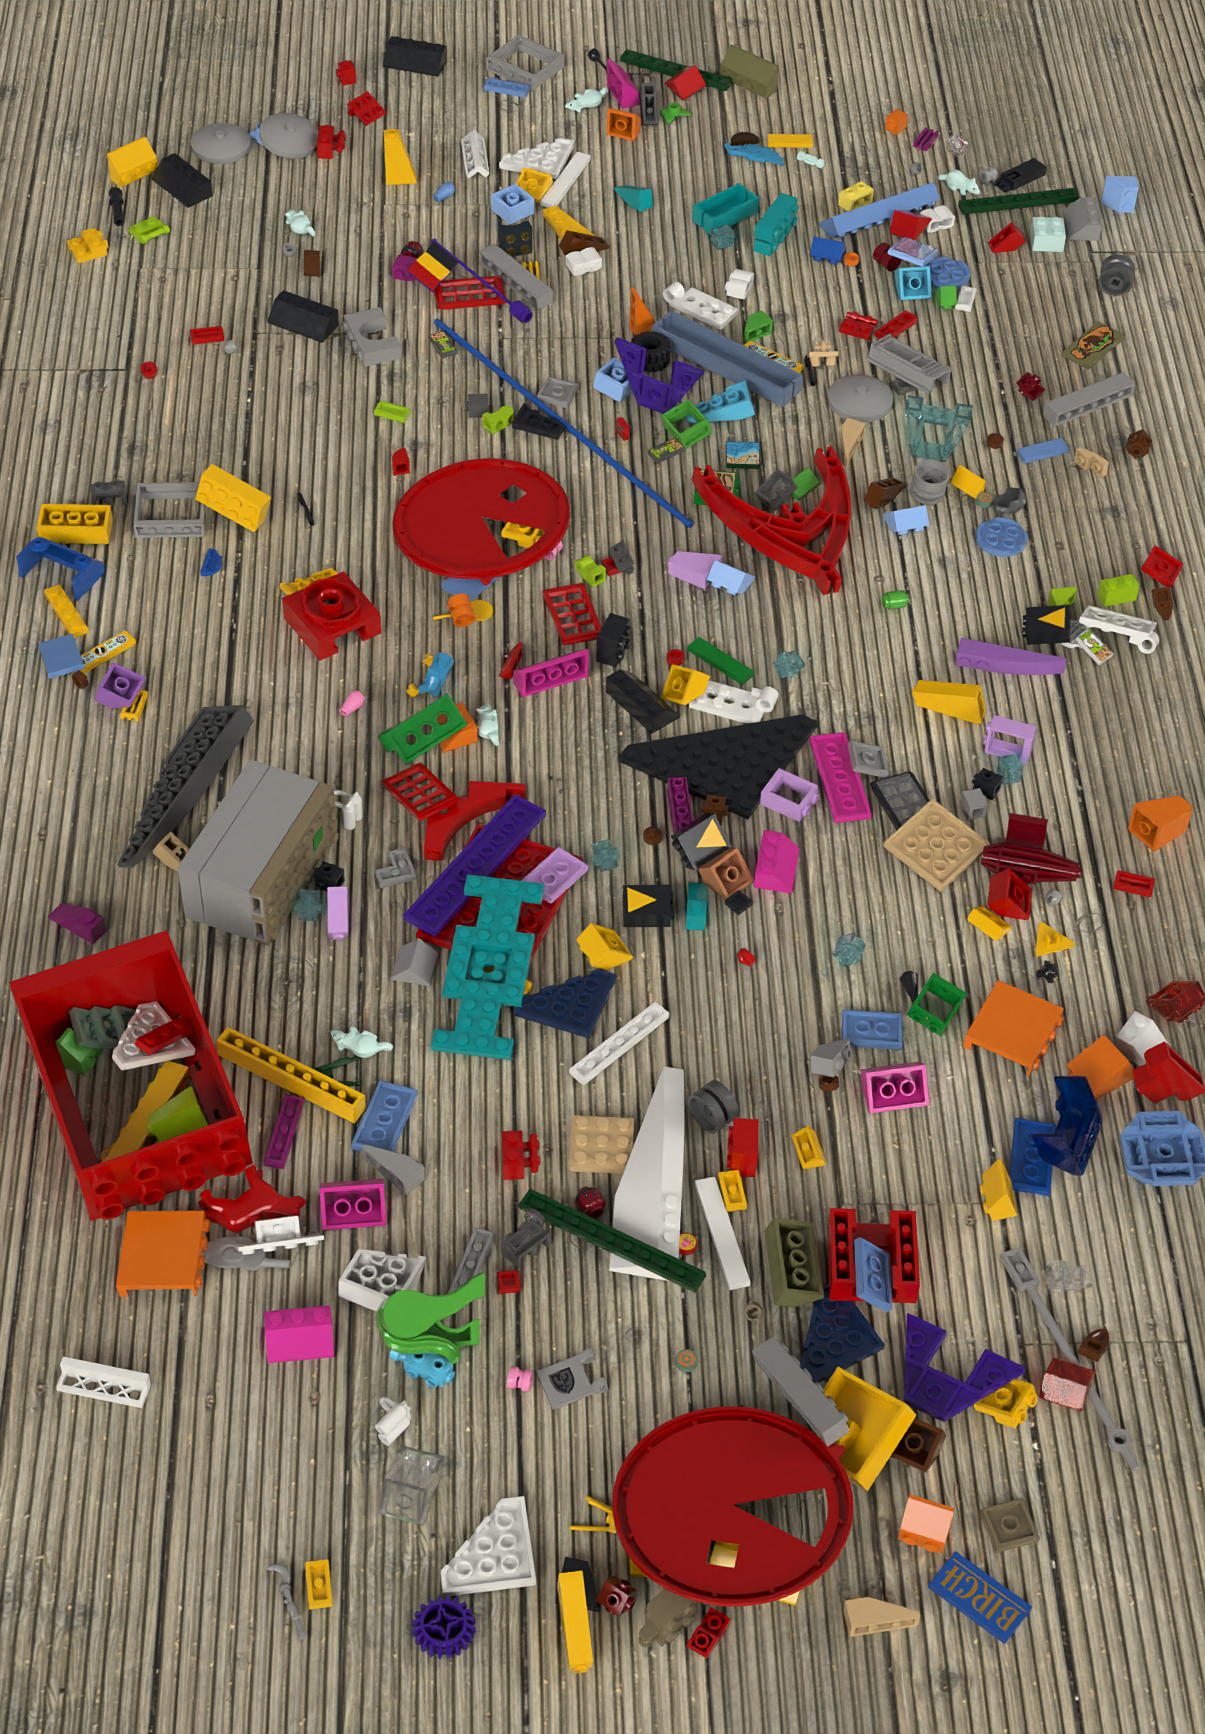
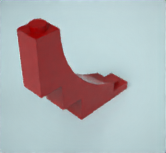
[424,781,526,861]

